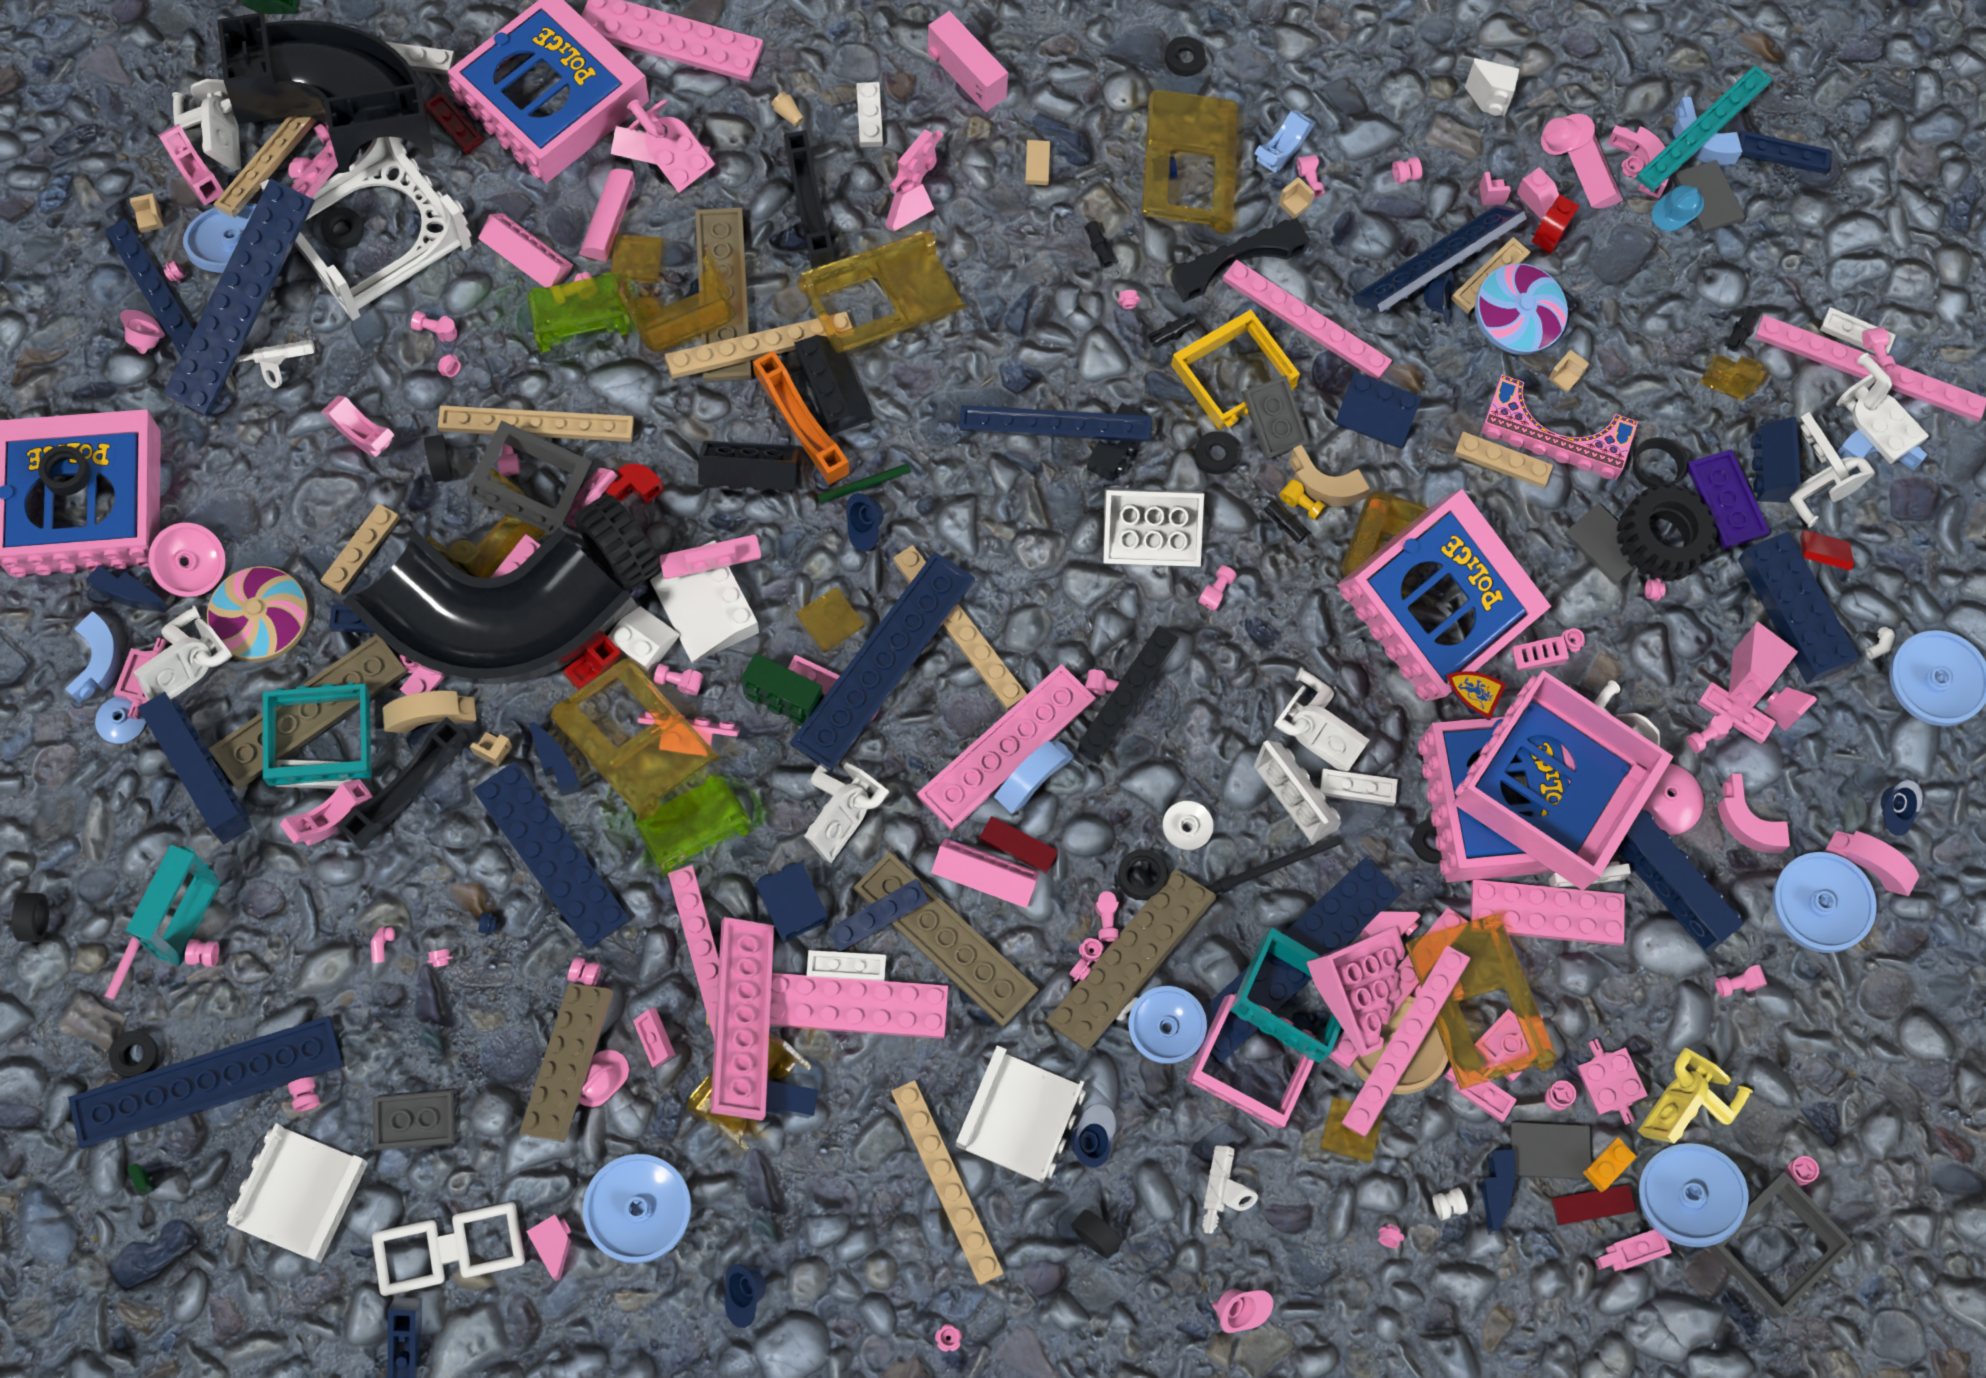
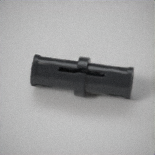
[1084,221,1115,268]
[1724,306,1760,352]
[1148,313,1196,348]
[1263,500,1308,544]

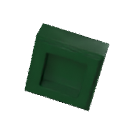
[127,1163,153,1195]

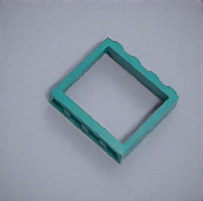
[262,682,372,786]
[125,845,221,966]
[1230,927,1341,1063]

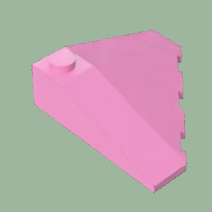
[1306,926,1405,1057]

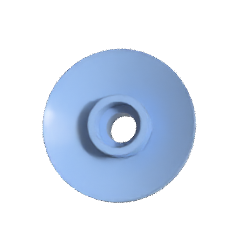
[95,697,146,744]

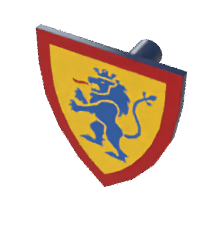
[1445,671,1506,720]

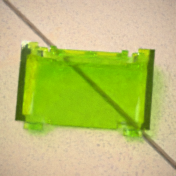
[526,272,632,353]
[634,774,753,879]

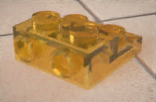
[1699,354,1765,402]

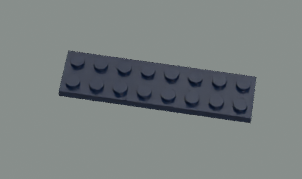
[1352,204,1527,313]
[472,761,630,950]

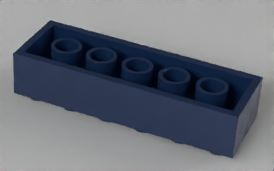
[1738,531,1859,685]
[137,692,251,845]
[1616,808,1744,954]

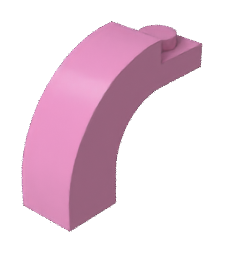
[158,124,224,205]
[1607,125,1669,198]
[321,395,394,457]
[1717,774,1790,853]
[280,779,373,846]
[1825,831,1919,896]

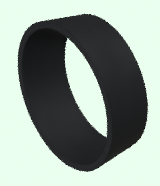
[1632,437,1687,489]

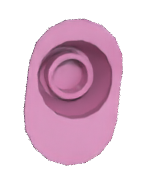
[1541,113,1595,155]
[120,309,165,354]
[578,1050,629,1107]
[1212,1289,1273,1333]

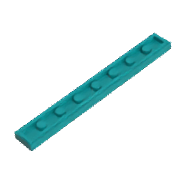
[1636,65,1772,193]

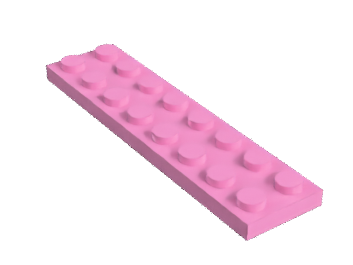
[581,0,763,82]
[917,664,1096,832]
[710,917,774,1120]
[770,973,948,1039]

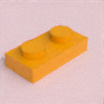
[1582,1137,1636,1192]

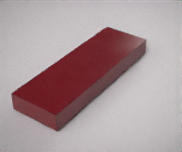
[424,92,484,155]
[979,816,1058,874]
[1551,1185,1636,1226]

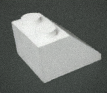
[1465,58,1519,117]
[608,606,680,674]

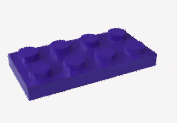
[1686,449,1770,550]

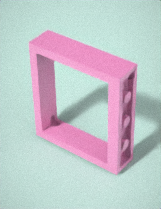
[1186,993,1320,1129]

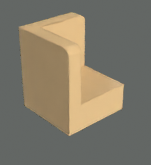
[1278,177,1314,219]
[130,193,164,233]
[1549,349,1589,392]
[470,732,512,767]

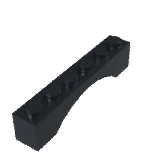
[784,130,834,269]
[1171,217,1310,303]
[1077,625,1179,765]
[337,716,469,851]

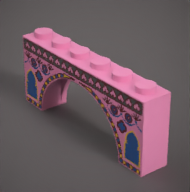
[1480,375,1638,480]

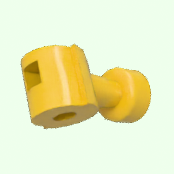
[1279,479,1326,521]

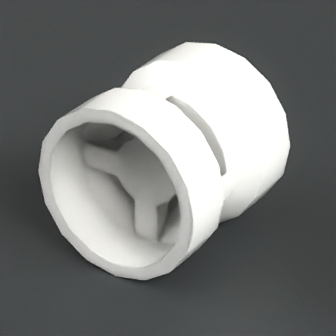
[1432,1187,1468,1221]

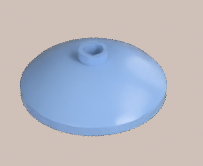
[1128,986,1207,1064]

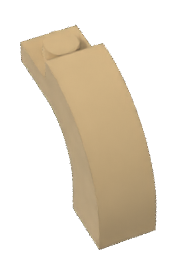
[1289,445,1370,507]
[382,691,476,734]

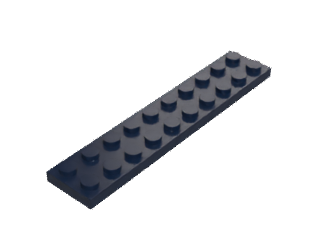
[163,178,315,416]
[790,551,975,773]
[1202,857,1402,1065]
[68,1016,344,1149]

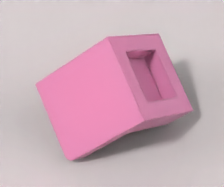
[1479,172,1511,205]

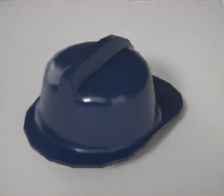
[1424,272,1454,327]
[846,493,884,552]
[1880,780,1923,836]
[1070,1104,1116,1168]
[725,1263,766,1328]

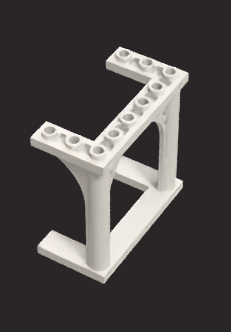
[260,137,472,321]

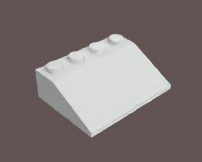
[1103,488,1204,567]
[650,540,759,664]
[1254,740,1341,845]

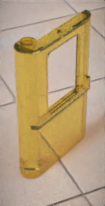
[1142,90,1238,234]
[797,230,967,353]
[551,658,721,820]
[1405,914,1558,1090]

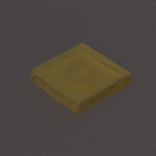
[610,234,663,283]
[796,587,864,653]
[1319,1097,1384,1164]

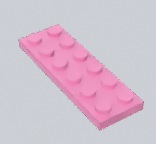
[1470,880,1625,946]

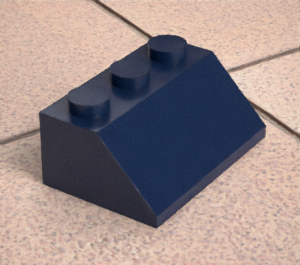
[1334,372,1422,449]
[1750,417,1801,503]

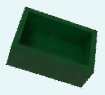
[741,653,823,726]

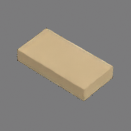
[1025,140,1050,185]

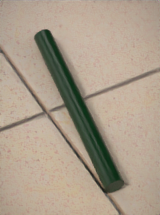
[817,463,911,504]

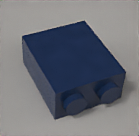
[755,862,828,943]

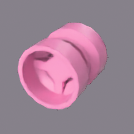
[1392,157,1422,184]
[185,939,219,967]
[568,956,602,986]
[287,1077,320,1112]
[1544,1081,1576,1111]
[1785,1156,1819,1186]

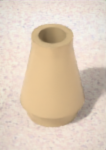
[771,92,804,127]

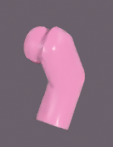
[371,926,395,963]

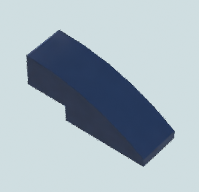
[86,565,168,612]
[529,722,582,797]
[766,1081,818,1118]
[1481,1149,1515,1235]

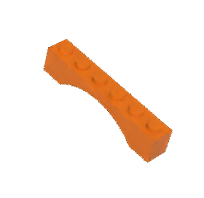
[753,350,849,485]

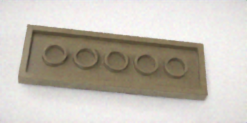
[519,983,614,1143]

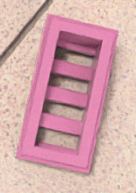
[1512,636,1569,671]

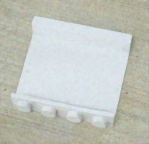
[956,1046,1086,1183]
[227,1123,368,1263]

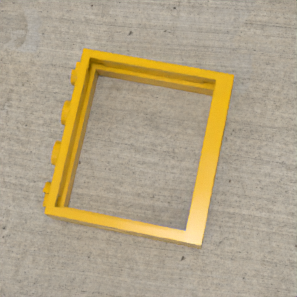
[1171,309,1300,430]

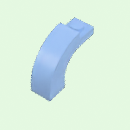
[1672,97,1742,165]
[1254,110,1316,172]
[1837,429,1928,471]
[65,611,121,704]
[994,739,1074,814]

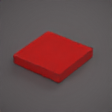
[1800,530,1854,570]

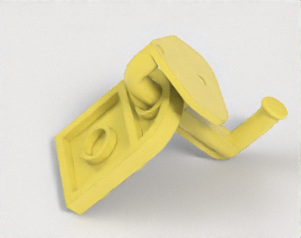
[1638,1048,1753,1144]

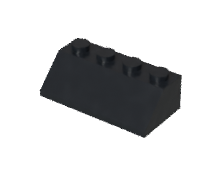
[794,335,873,436]
[698,441,800,492]

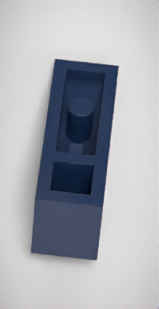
[387,1297,422,1378]

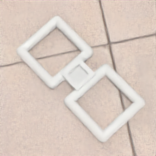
[372,1202,525,1296]

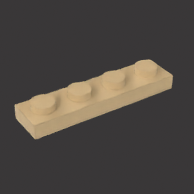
[1451,237,1530,314]
[1454,432,1553,489]
[321,503,400,596]

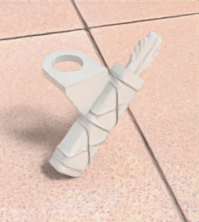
[235,340,315,388]
[1202,1145,1258,1234]

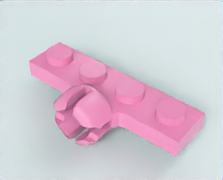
[288,140,338,198]

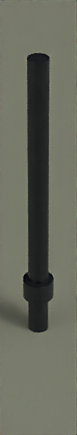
[1205,835,1342,894]

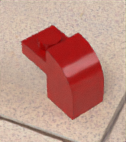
[1531,194,1580,253]
[605,463,664,505]
[563,634,621,691]

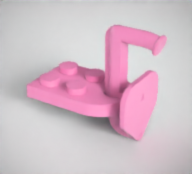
[627,99,716,193]

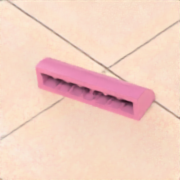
[611,126,710,164]
[1568,134,1623,209]
[579,169,635,262]
[478,213,573,290]
[931,838,1040,908]

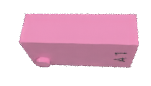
[927,11,1008,112]

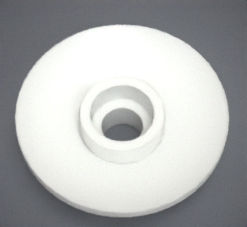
[1163,801,1213,850]

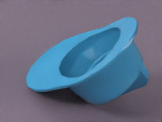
[1652,185,1704,231]

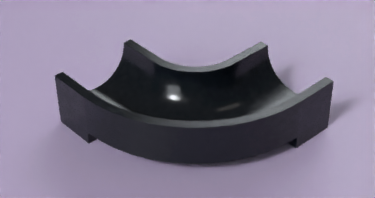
[217,12,435,173]
[343,527,637,685]

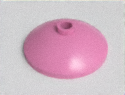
[148,523,225,597]
[1642,763,1704,836]

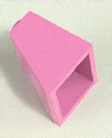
[1728,621,1798,712]

